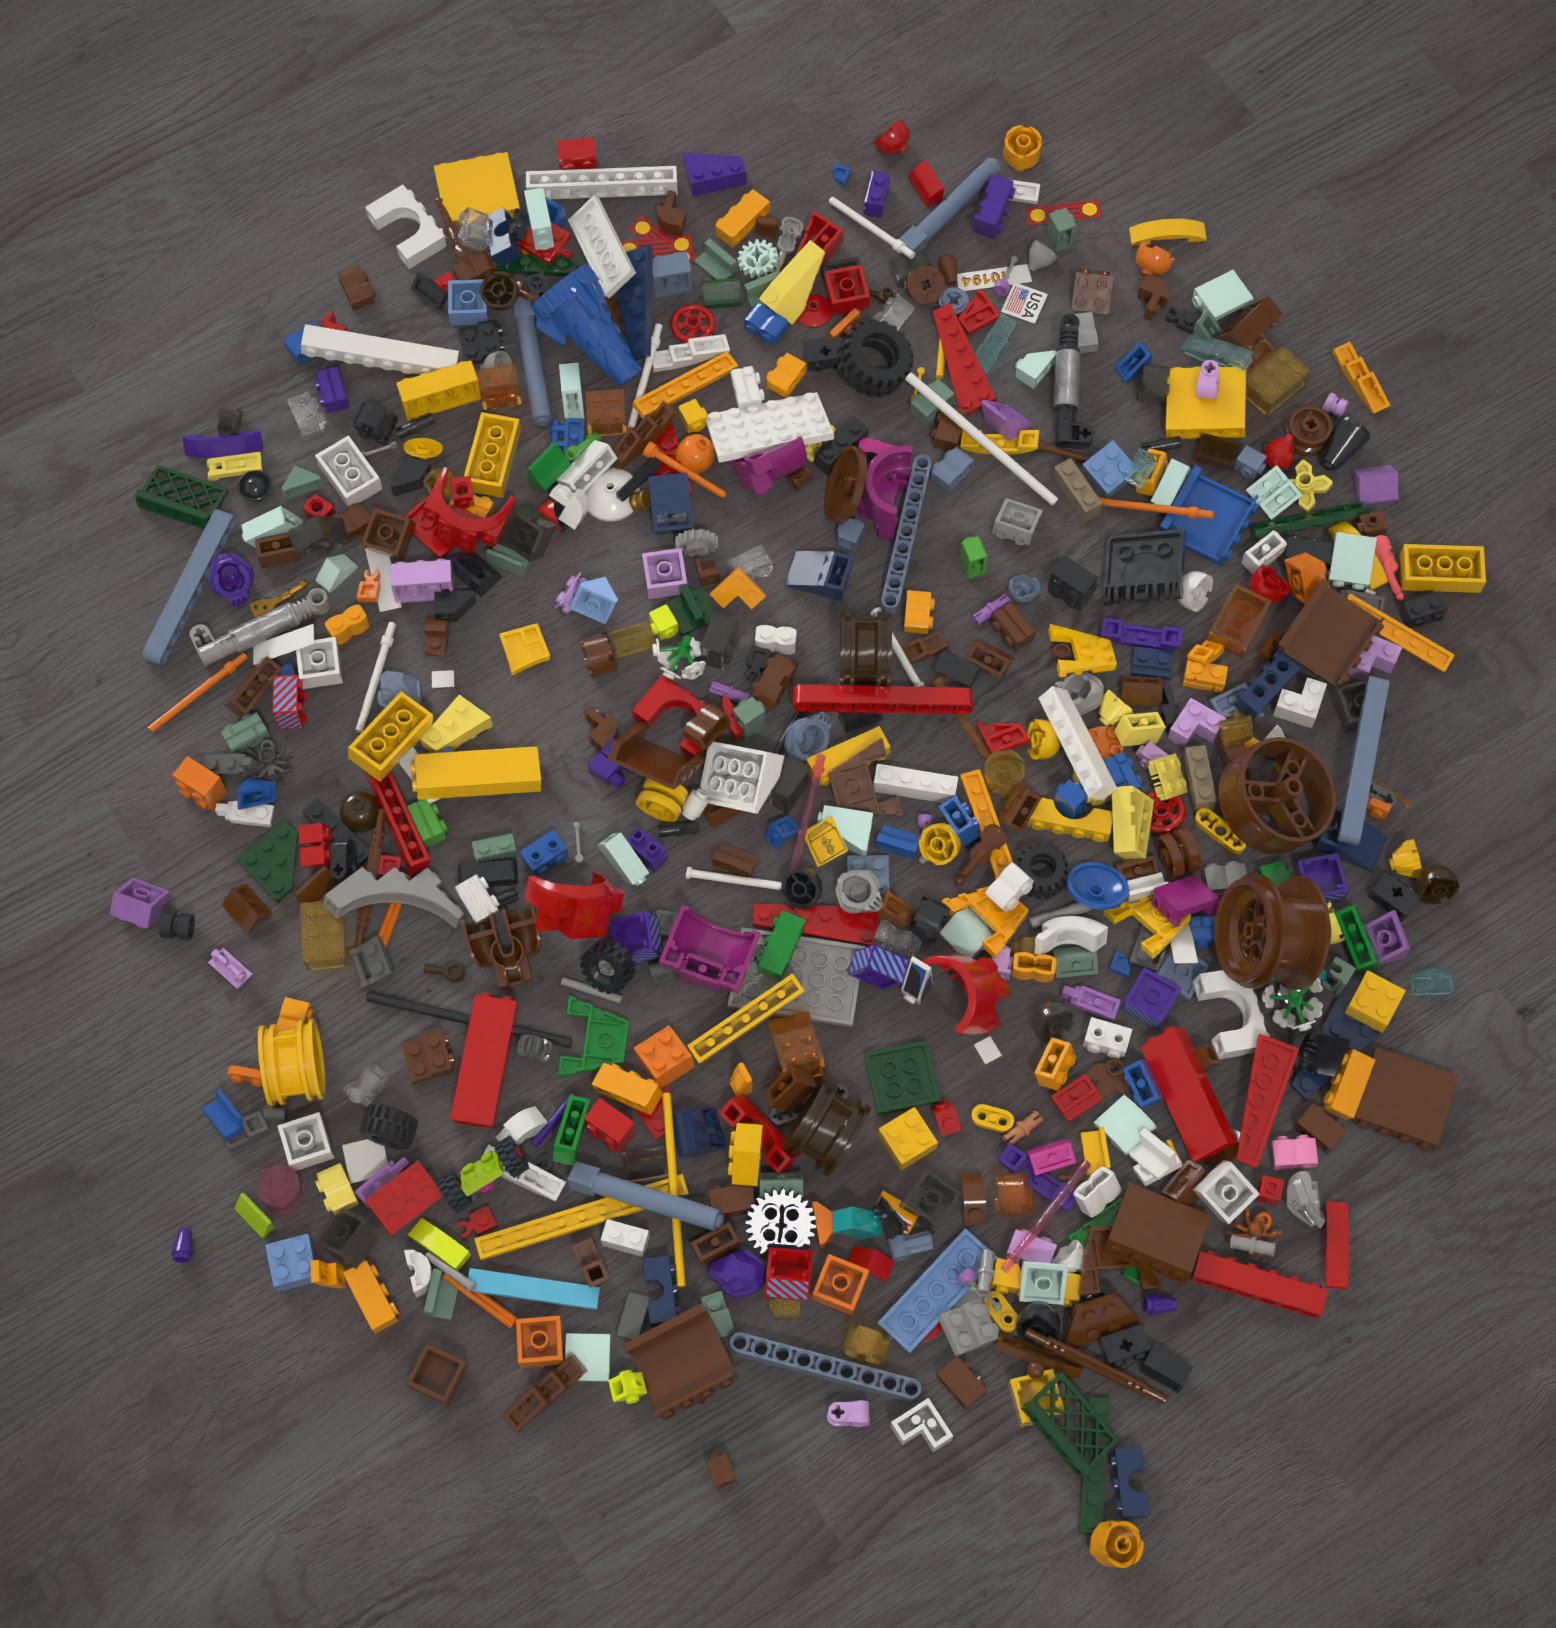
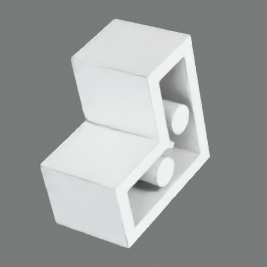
[1273,677,1327,728]
[890,1398,953,1452]

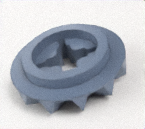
[939,287,969,315]

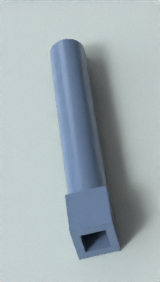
[899,157,1001,261]
[513,297,552,427]
[567,1161,724,1231]

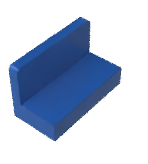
[876,825,921,860]
[202,1089,244,1141]

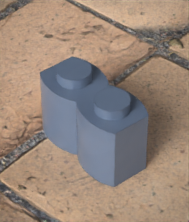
[931,447,975,492]

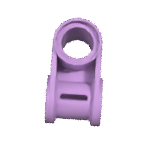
[1196,360,1219,399]
[827,1400,870,1427]

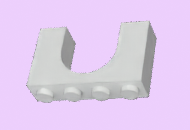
[365,185,447,269]
[1192,970,1270,1060]

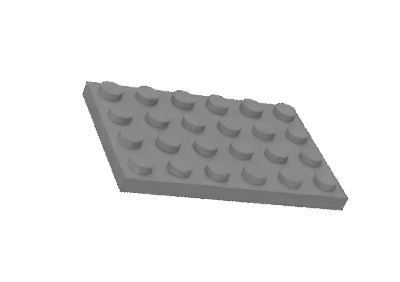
[728,927,865,1027]

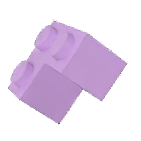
[1348,635,1402,682]
[1167,698,1226,748]

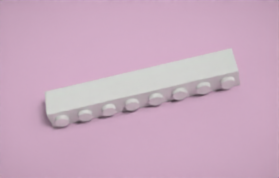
[301,324,459,375]

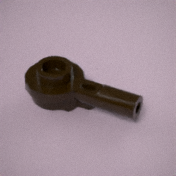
[868,287,897,305]
[424,963,466,984]

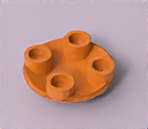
[1088,726,1124,760]

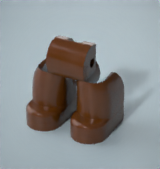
[461,903,542,989]

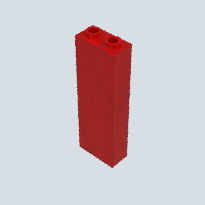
[450,993,519,1130]
[1140,1025,1238,1162]

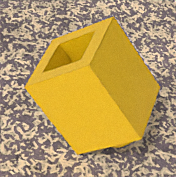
[678,399,708,434]

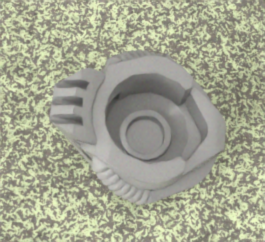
[1054,671,1104,716]
[836,870,884,914]
[1287,1171,1325,1228]

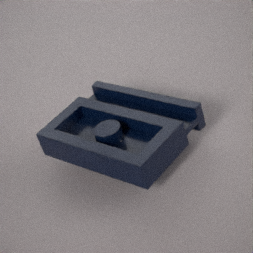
[1131,646,1174,681]

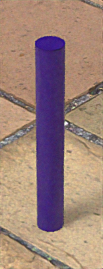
[531,1093,576,1148]

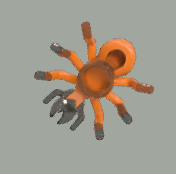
[1226,1205,1284,1262]

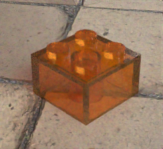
[477,364,522,410]
[585,389,627,436]

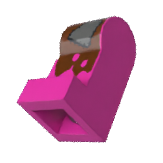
[859,437,895,460]

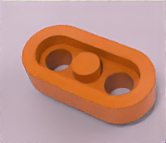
[227,1065,263,1087]

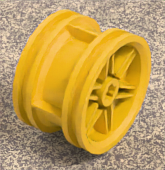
[258,1018,326,1106]

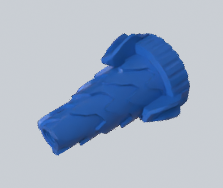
[531,263,642,386]

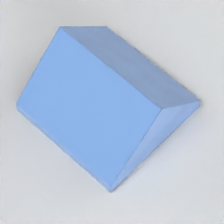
[569,577,618,624]

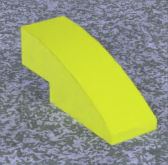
[408,1218,471,1271]

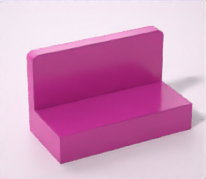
[1025,1139,1076,1175]

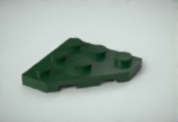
[237,819,298,904]

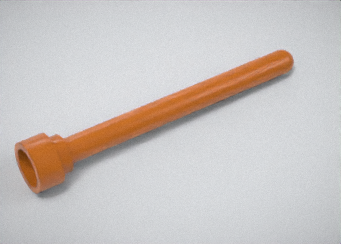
[643,441,727,498]

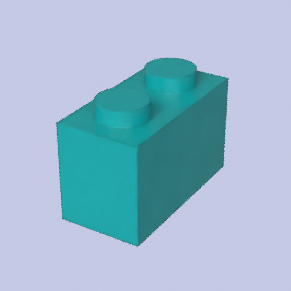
[833,1207,882,1239]

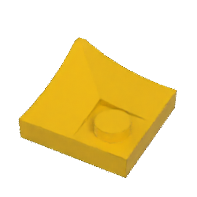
[499,623,550,676]

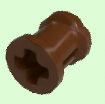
[786,466,813,491]

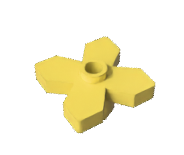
[1289,460,1333,513]

